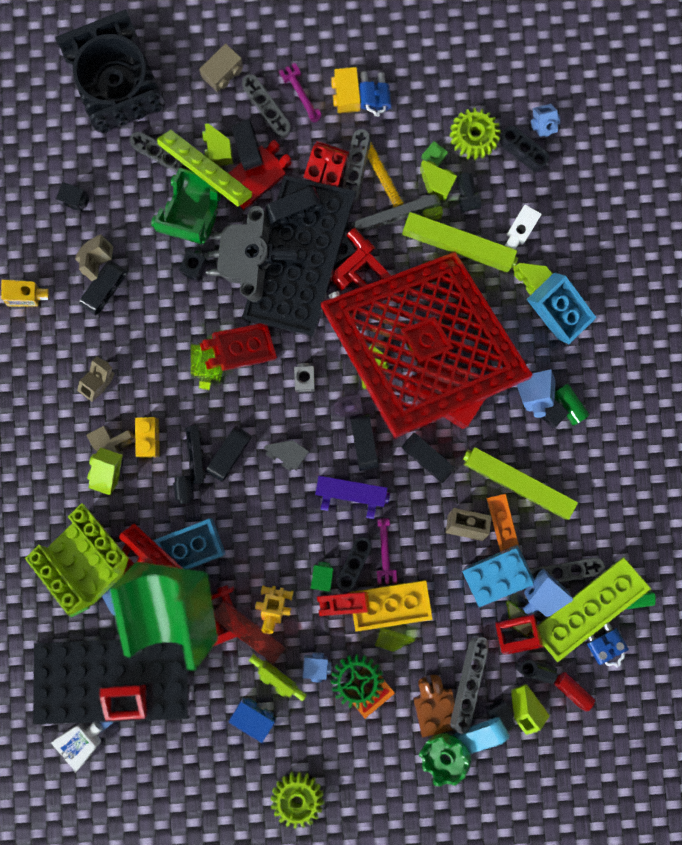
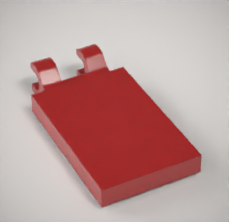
[228,140,292,211]
[200,323,277,371]

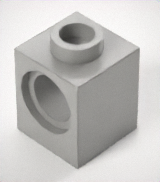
[294,363,315,392]

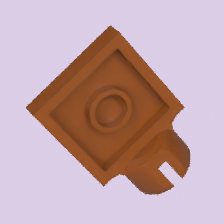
[413,675,460,737]

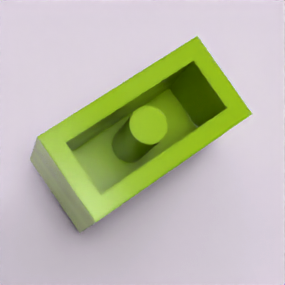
[87,447,122,495]

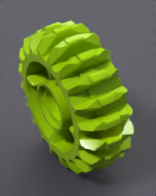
[450,108,501,160]
[271,771,324,829]

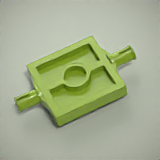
[249,654,307,701]

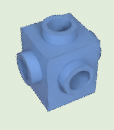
[531,104,560,137]

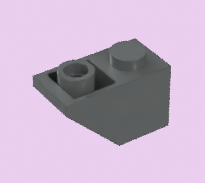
[264,440,309,472]

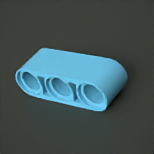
[453,717,510,754]

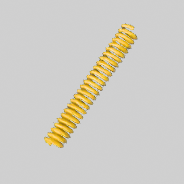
[363,142,404,207]

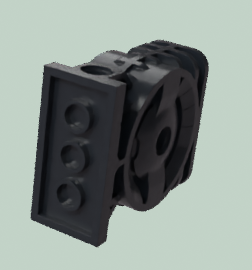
[55,9,165,134]

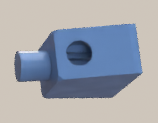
[517,370,555,418]
[523,569,573,617]

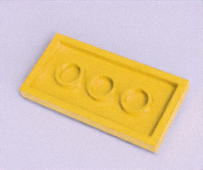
[349,580,433,632]

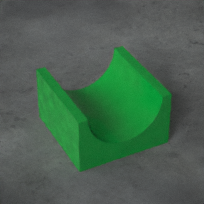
[109,562,218,670]

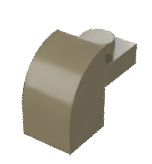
[75,234,113,281]
[77,356,114,402]
[87,426,135,454]

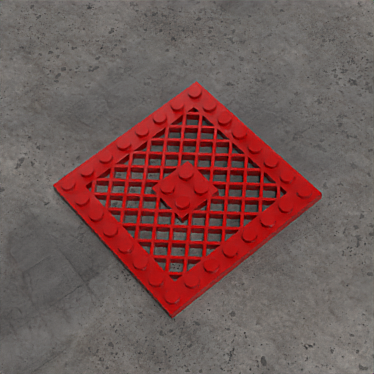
[321,252,533,438]

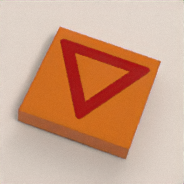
[344,665,395,719]

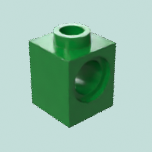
[311,561,333,592]

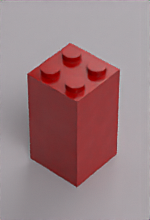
[406,363,485,429]

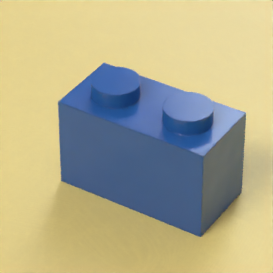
[229,698,276,743]

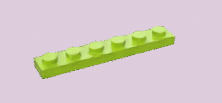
[157,130,252,207]

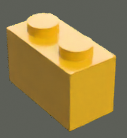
[331,67,360,113]
[135,417,160,458]

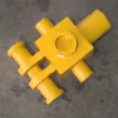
[255,585,294,634]

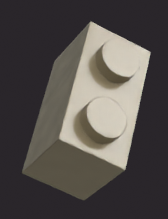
[199,43,243,92]
[445,508,491,541]

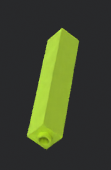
[402,212,518,273]
[463,447,578,520]

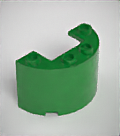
[151,168,222,244]

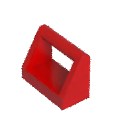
[348,253,391,287]
[495,614,544,655]
[100,685,147,721]

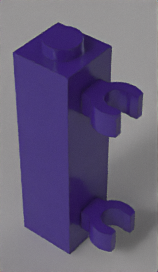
[315,476,390,519]

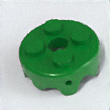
[419,733,471,786]

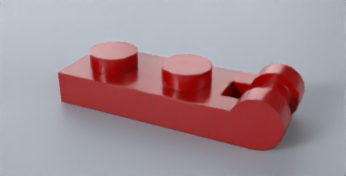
[317,591,370,616]

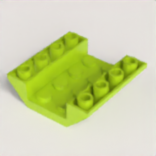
[25,503,128,615]

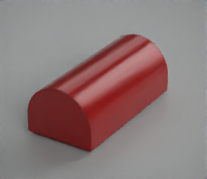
[554,672,595,711]

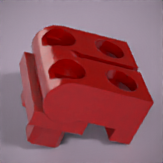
[303,141,350,187]

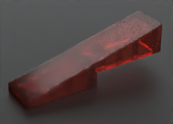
[214,599,286,664]

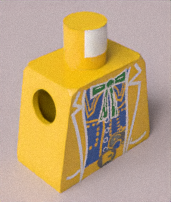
[1,280,49,307]

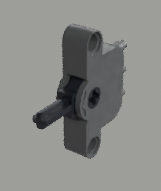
[206,206,299,302]

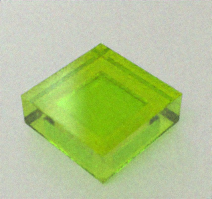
[422,206,443,220]

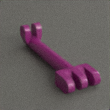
[278,62,321,123]
[377,518,397,585]

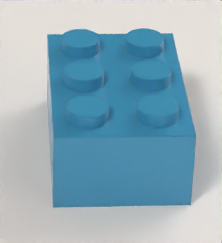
[527,273,597,344]
[154,518,226,570]
[462,544,535,607]

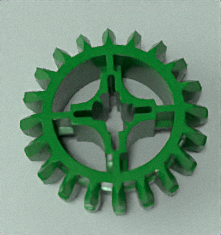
[331,653,384,709]

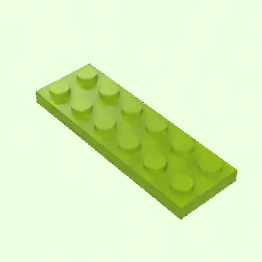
[532,557,651,662]

